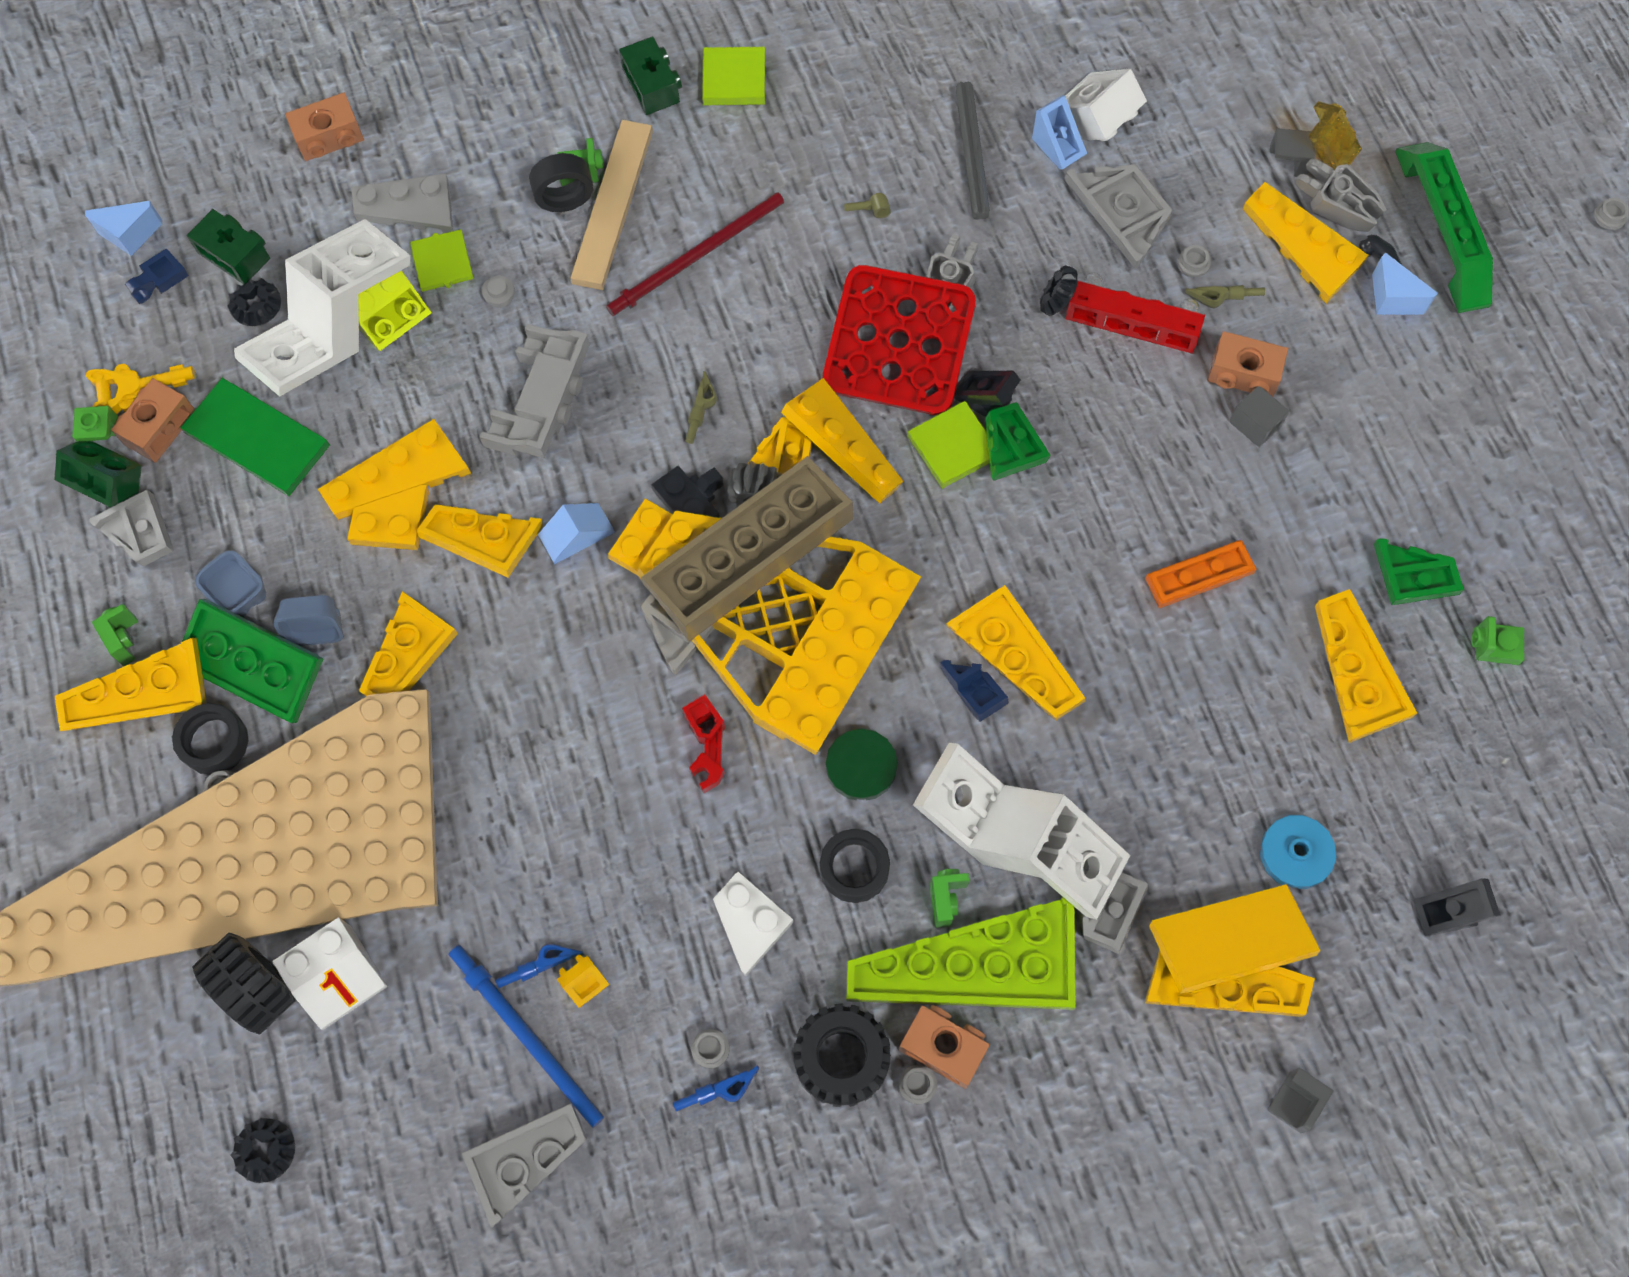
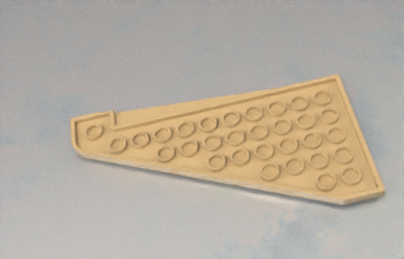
[0,689,438,987]

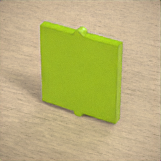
[410,229,474,292]

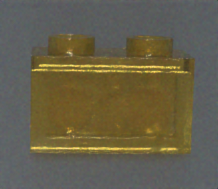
[1309,101,1362,170]

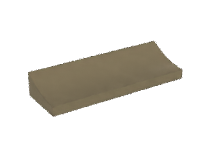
[641,456,853,642]

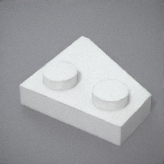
[713,872,794,976]

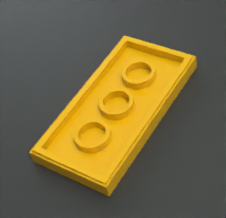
[1149,884,1321,994]

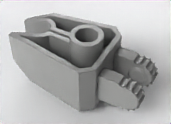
[1295,158,1386,232]
[927,234,979,312]

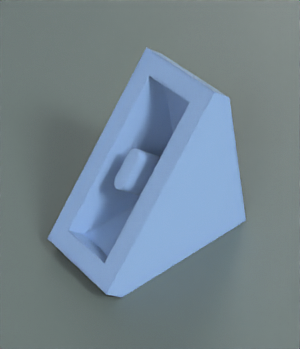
[1032,95,1087,169]
[85,201,162,256]
[1372,253,1438,315]
[538,503,615,564]

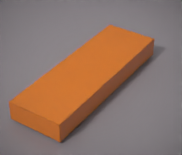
[1145,539,1257,609]

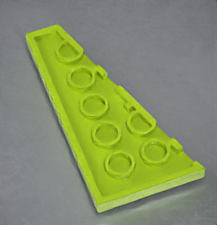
[846,897,1076,1010]

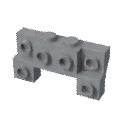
[480,324,590,458]

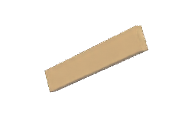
[570,120,653,290]

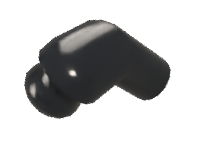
[1359,234,1403,266]

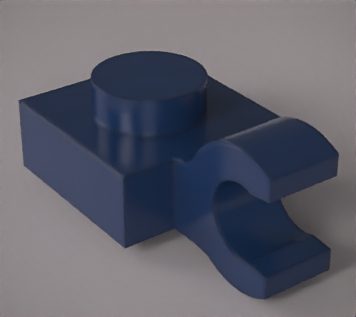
[125,248,189,304]

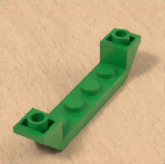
[1395,142,1493,313]

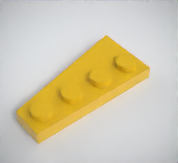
[1315,589,1417,743]

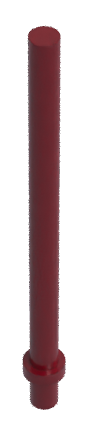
[606,192,784,316]

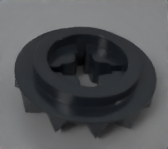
[1040,265,1078,316]
[227,278,281,326]
[230,1118,295,1183]

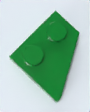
[985,402,1051,481]
[1373,538,1464,606]

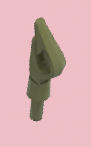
[1185,285,1265,309]
[685,371,717,444]

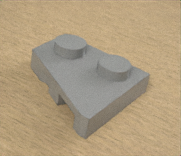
[89,490,174,566]
[1082,859,1148,954]

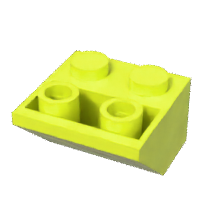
[358,270,432,351]

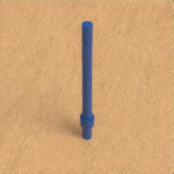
[448,945,604,1128]

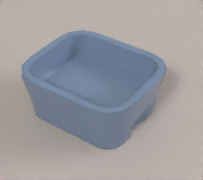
[195,551,267,618]
[273,595,344,646]

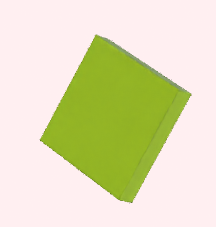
[703,47,765,105]
[907,401,990,489]

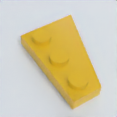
[417,504,543,578]
[359,591,458,697]

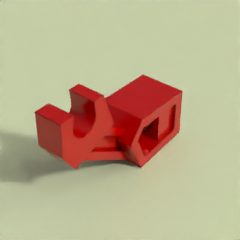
[682,694,725,793]

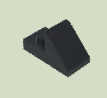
[954,370,1021,417]
[1413,878,1501,936]

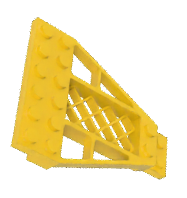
[608,498,921,755]

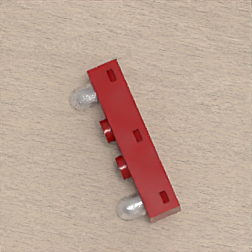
[1065,272,1205,354]

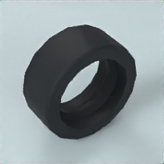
[529,153,594,212]
[172,703,249,775]
[820,828,890,903]

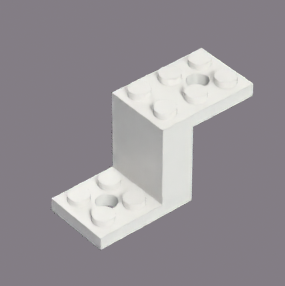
[234,219,411,397]
[913,743,1131,920]

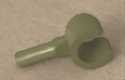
[844,193,891,218]

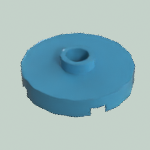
[1260,815,1337,889]

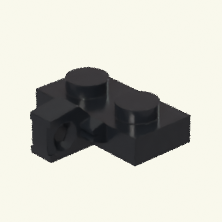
[651,465,724,518]

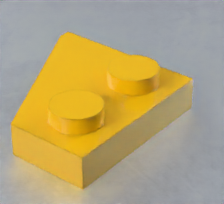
[747,417,813,474]
[347,485,429,550]

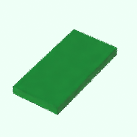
[181,377,330,497]
[182,599,324,723]

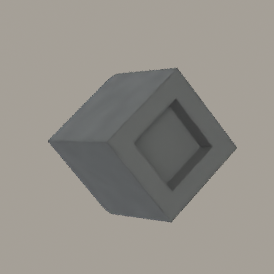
[1270,128,1315,177]
[1230,386,1290,448]
[1268,1068,1334,1134]

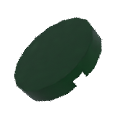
[825,728,898,801]

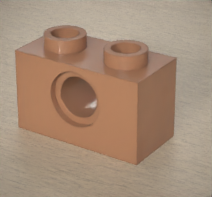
[285,92,364,162]
[1207,331,1289,397]
[111,378,195,463]
[898,1005,990,1089]

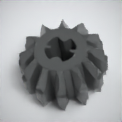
[727,461,782,507]

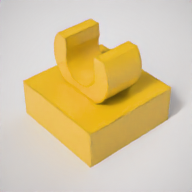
[557,955,609,1008]

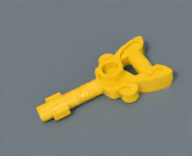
[85,364,196,414]

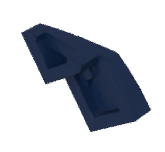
[940,660,1009,722]

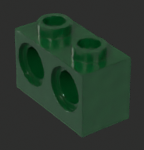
[54,441,142,508]

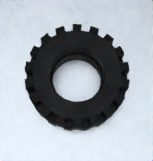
[192,932,296,1034]
[793,1003,891,1107]

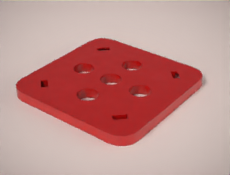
[823,265,976,415]

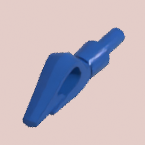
[495,944,584,988]
[673,1065,759,1112]

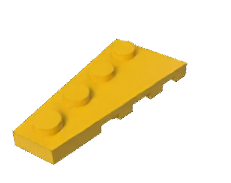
[1243,182,1369,304]
[781,378,903,504]
[318,419,471,520]
[946,585,1086,721]
[55,638,207,731]
[1145,949,1315,1017]

